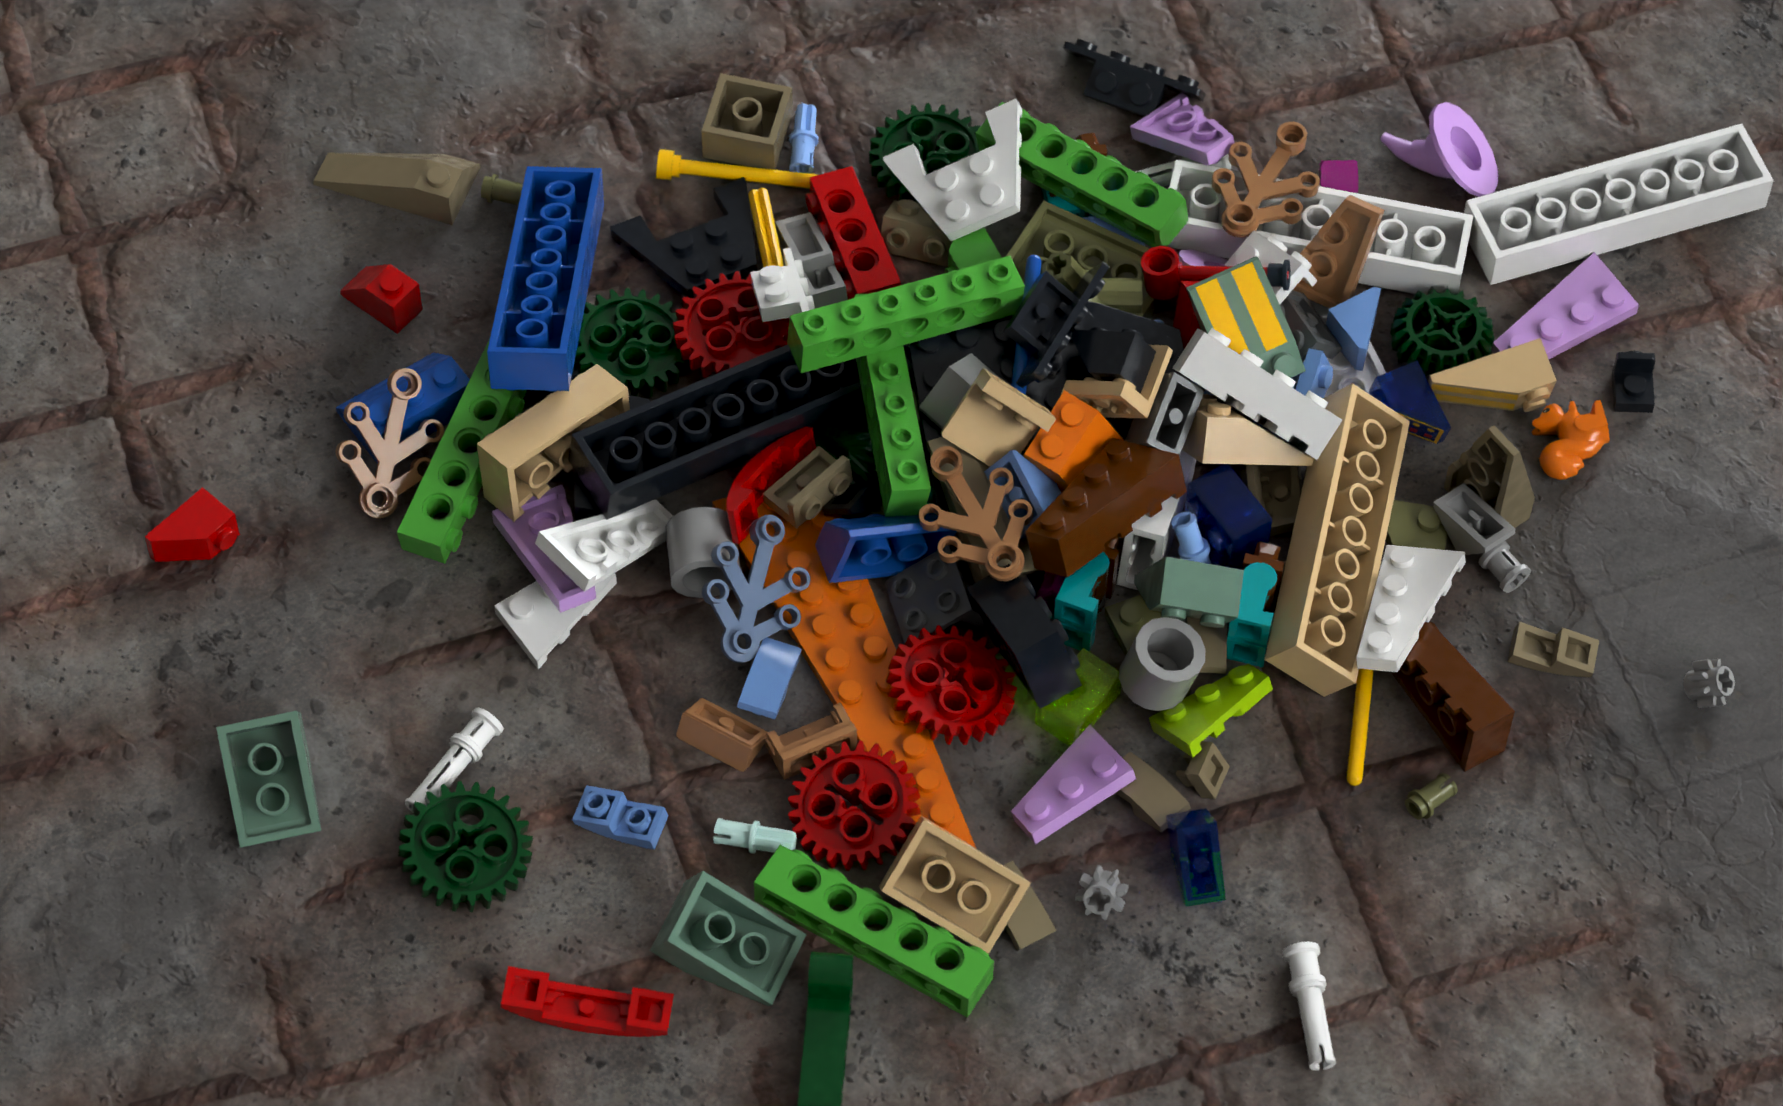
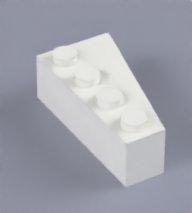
[1173,328,1342,460]

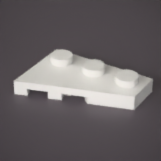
[494,573,617,669]

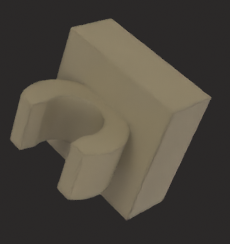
[1176,742,1230,799]

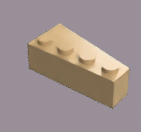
[477,364,630,522]

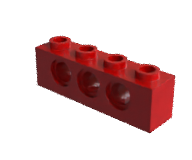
[805,166,901,300]

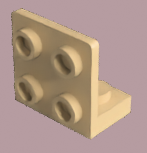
[1061,345,1173,419]
[941,368,1056,466]

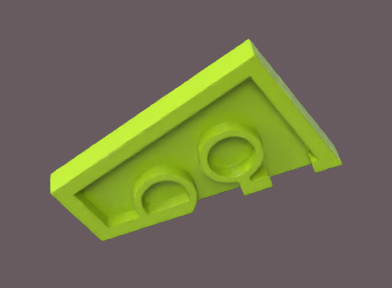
[1149,663,1273,758]

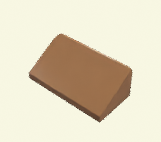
[676,698,768,772]

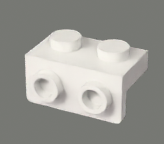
[1224,230,1317,305]

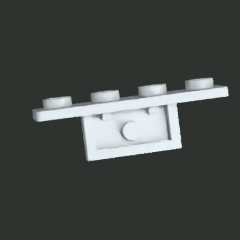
[750,248,815,322]

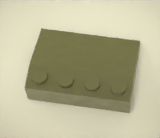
[1006,201,1161,320]

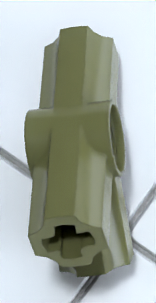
[1041,250,1143,313]

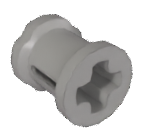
[1478,541,1531,593]

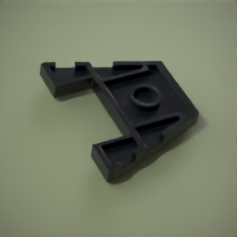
[610,177,758,298]

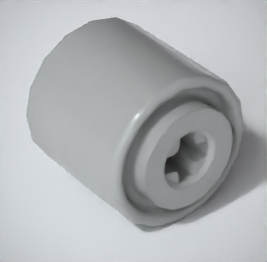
[665,507,740,598]
[1119,617,1206,711]

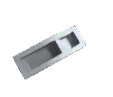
[775,212,847,309]

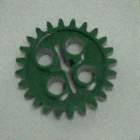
[869,103,981,205]
[574,288,689,397]
[398,781,533,912]

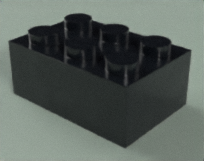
[967,564,1082,709]

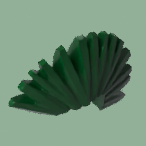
[813,420,876,484]

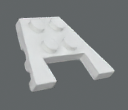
[883,99,1022,241]

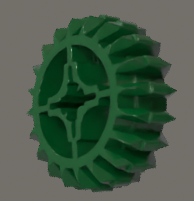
[1390,286,1495,380]

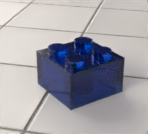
[1185,464,1272,570]

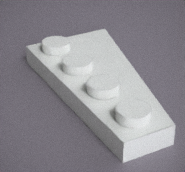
[535,499,673,592]
[1356,545,1466,672]

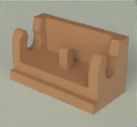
[765,703,857,780]

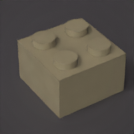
[701,73,793,170]

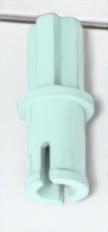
[713,818,797,854]

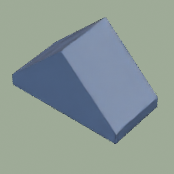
[1326,287,1381,371]

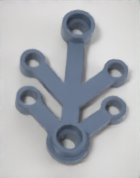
[702,515,810,663]

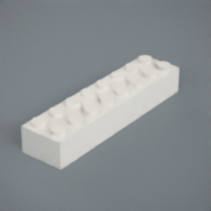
[1464,124,1774,285]
[1168,159,1474,295]

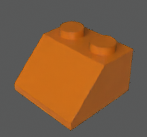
[1024,390,1124,493]

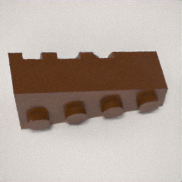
[1025,438,1187,577]
[1391,621,1515,772]

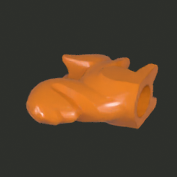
[1532,400,1610,480]

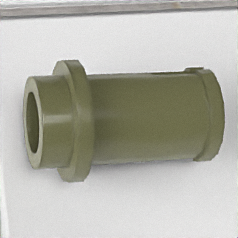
[481,174,523,205]
[1405,773,1458,820]

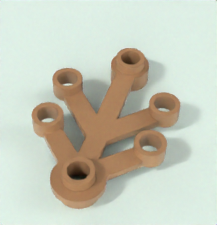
[1212,122,1320,238]
[335,368,444,518]
[919,446,1033,581]

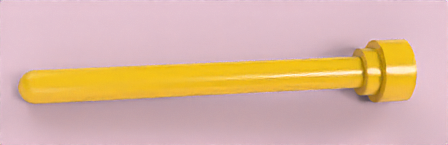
[656,149,818,189]
[1346,669,1374,786]

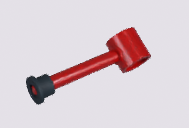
[1141,246,1291,300]

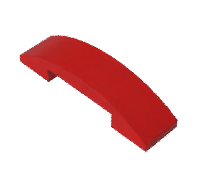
[726,427,816,544]
[500,966,674,1037]

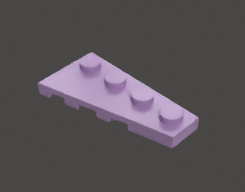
[1491,252,1639,359]
[492,484,596,613]

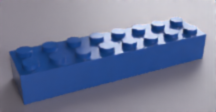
[487,166,604,392]

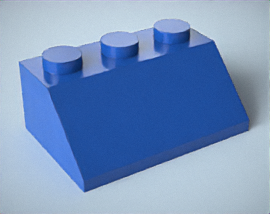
[336,352,470,464]
[815,513,957,583]

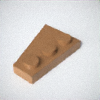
[1293,195,1385,309]

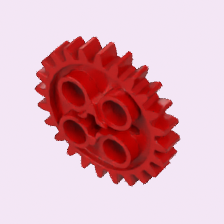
[673,271,789,378]
[886,625,1017,745]
[788,740,921,871]

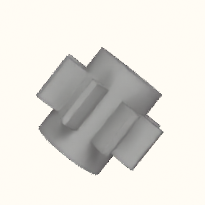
[1684,658,1735,708]
[1075,865,1129,920]

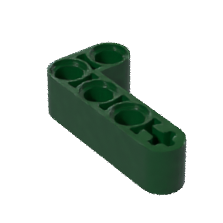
[798,952,853,1106]

